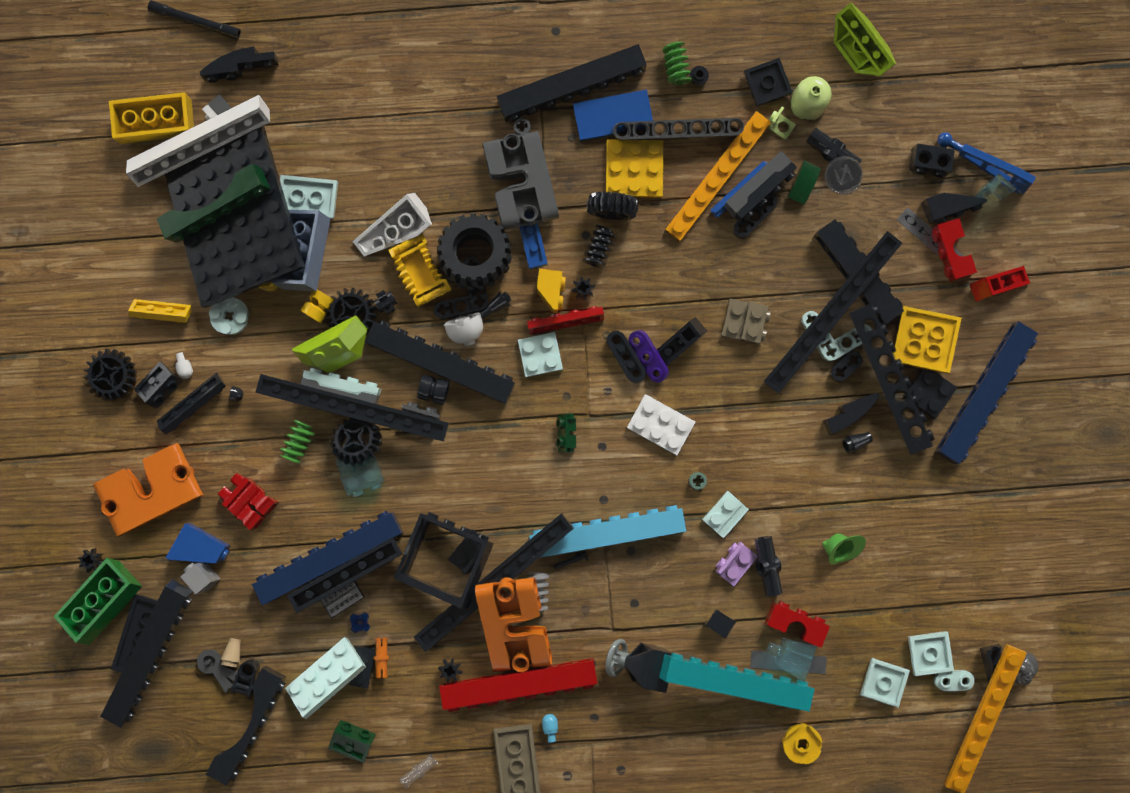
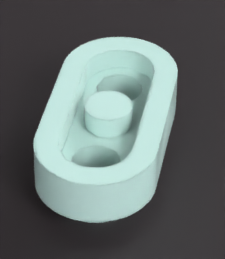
[933,670,974,691]

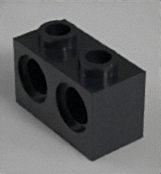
[909,143,955,178]

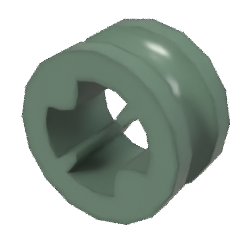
[689,472,707,490]

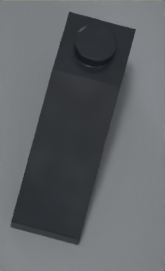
[648,317,708,366]

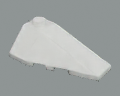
[353,193,432,256]

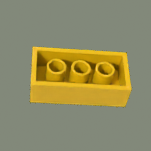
[109,92,194,144]

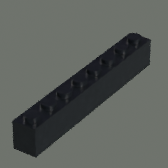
[497,44,647,122]
[365,320,515,405]
[100,580,193,728]

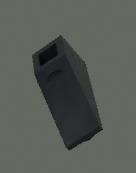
[921,192,988,225]

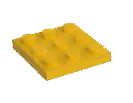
[606,139,663,198]
[894,306,962,374]

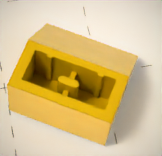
[537,269,566,314]

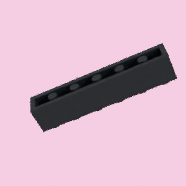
[814,219,904,325]
[287,537,403,613]

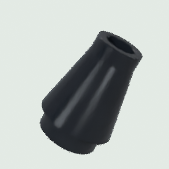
[842,432,873,454]

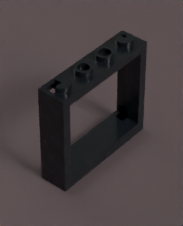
[394,512,494,609]

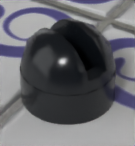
[229,386,244,402]

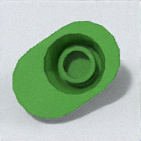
[822,533,866,565]

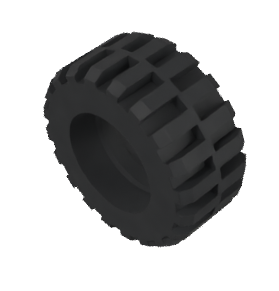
[437,213,512,291]

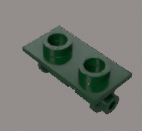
[556,413,576,452]

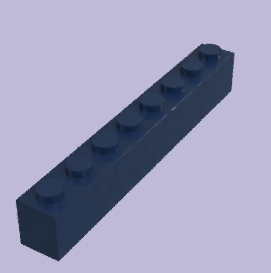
[935,321,1038,464]
[252,511,404,605]

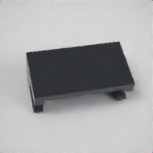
[980,644,1002,684]

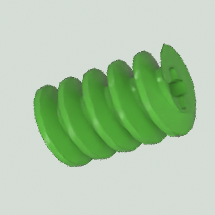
[662,42,692,85]
[280,420,315,464]

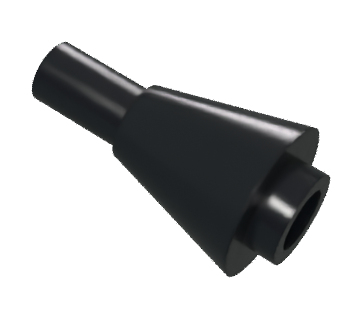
[479,291,512,319]

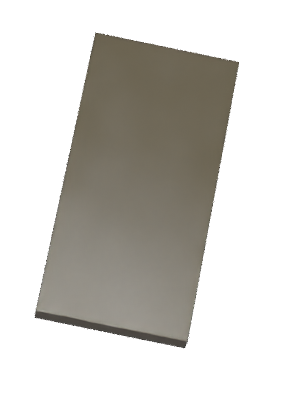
[493,723,541,793]

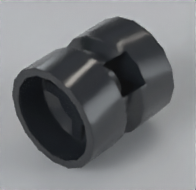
[417,375,450,405]

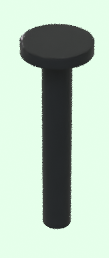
[554,550,589,570]

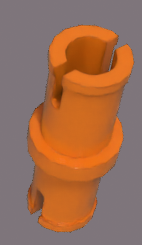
[374,638,389,678]

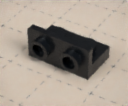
[134,361,182,409]
[448,529,482,574]

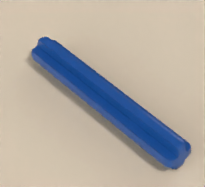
[710,161,767,218]

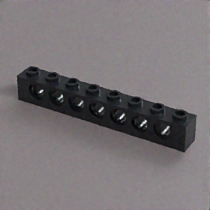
[849,303,935,455]

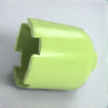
[790,76,832,120]

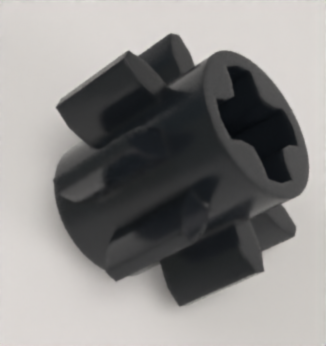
[571,276,595,301]
[374,290,398,314]
[78,548,103,572]
[438,657,463,683]

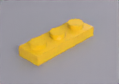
[128,299,192,323]

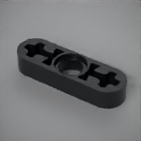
[733,194,777,239]

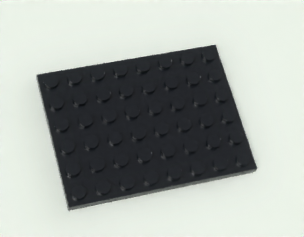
[165,125,305,308]

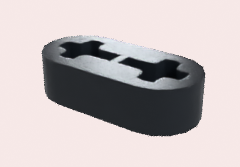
[830,351,863,382]

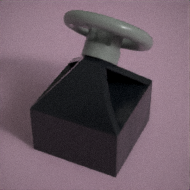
[605,639,672,693]

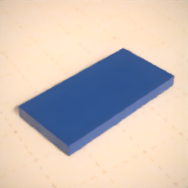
[573,89,653,142]

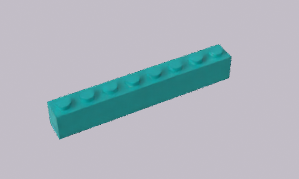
[659,653,815,712]

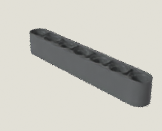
[612,118,744,140]

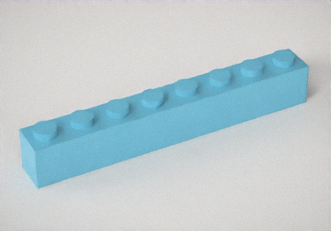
[529,505,686,558]

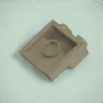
[721,298,771,345]

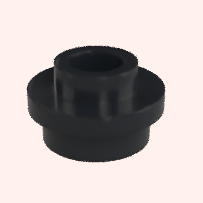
[690,66,709,85]

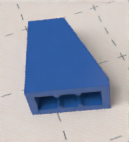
[166,523,230,563]

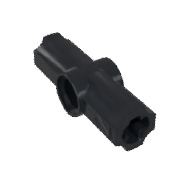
[806,128,862,164]
[754,536,783,597]

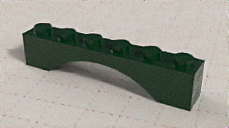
[156,164,270,242]

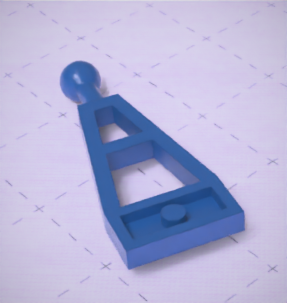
[937,132,1036,194]

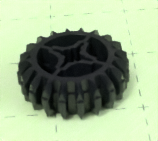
[587,191,638,220]
[325,288,377,331]
[83,349,137,401]
[330,418,382,467]

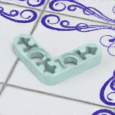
[801,311,872,361]

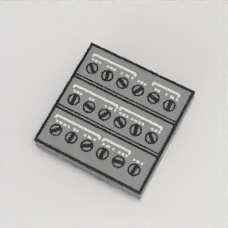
[321,582,365,619]

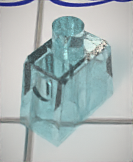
[767,638,817,682]

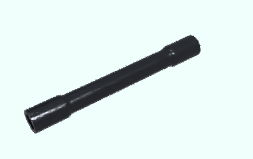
[147,0,241,40]

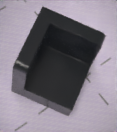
[704,609,736,638]

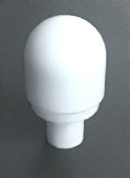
[175,352,193,379]

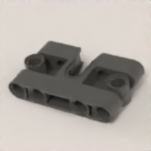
[482,131,559,230]

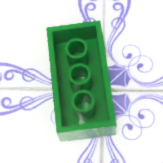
[53,558,143,645]

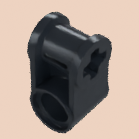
[231,659,260,699]

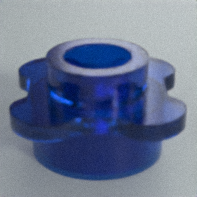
[350,612,370,633]

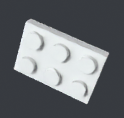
[627,394,695,455]

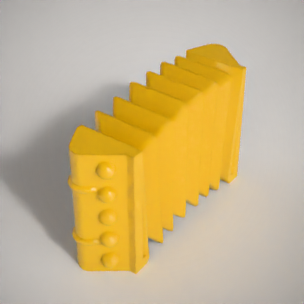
[388,233,451,307]

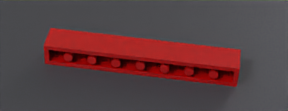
[439,658,598,712]

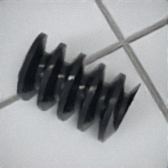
[582,224,617,267]

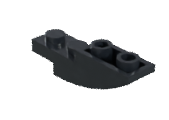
[200,46,279,83]

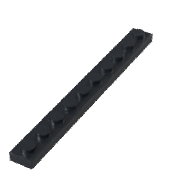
[763,231,902,394]
[255,374,449,442]
[414,513,574,652]

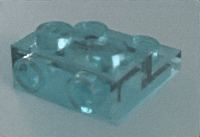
[335,451,385,498]

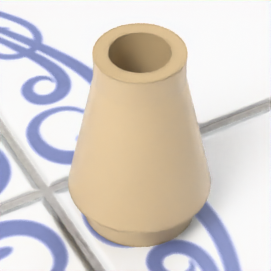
[221,638,241,667]

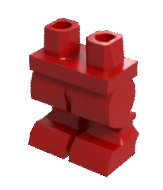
[218,473,279,530]

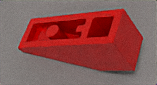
[969,266,1030,302]

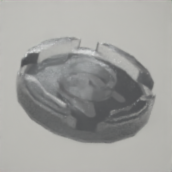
[824,156,863,195]

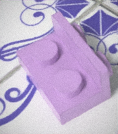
[715,542,758,586]

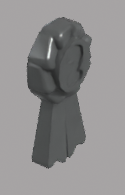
[197,649,238,692]

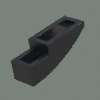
[823,393,879,435]

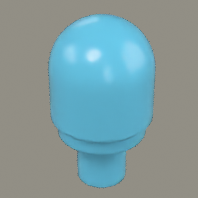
[542,714,558,742]

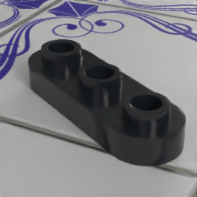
[607,331,646,383]

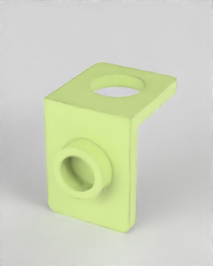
[768,107,796,140]

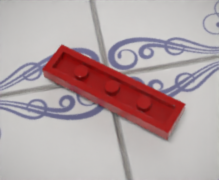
[527,306,604,335]

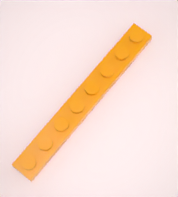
[665,111,771,242]
[945,644,1027,793]

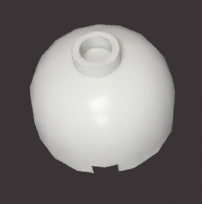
[444,313,483,346]

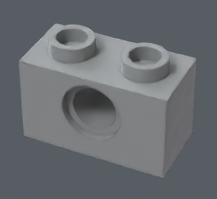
[181,562,221,595]

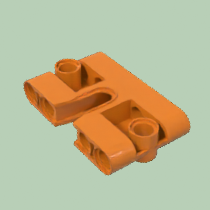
[93,443,203,537]
[475,577,552,672]

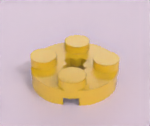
[782,723,822,764]

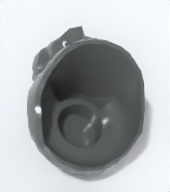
[1014,651,1038,685]

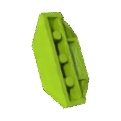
[834,3,896,76]
[292,315,367,373]

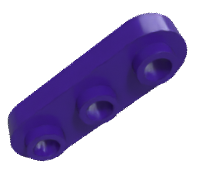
[628,330,669,383]

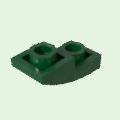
[787,160,821,205]

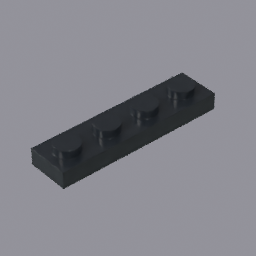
[157,372,226,435]

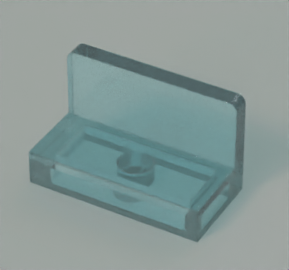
[975,174,1016,200]

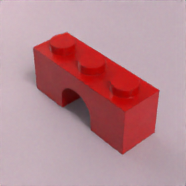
[932,218,977,282]
[764,601,830,648]

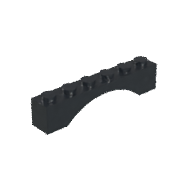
[205,666,287,785]

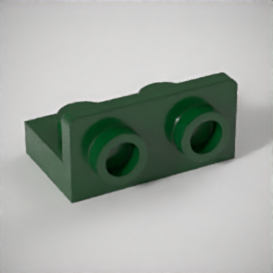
[328,720,376,763]

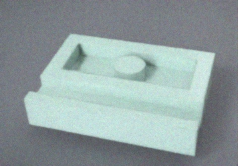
[702,491,749,538]

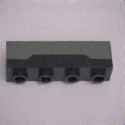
[724,151,797,223]

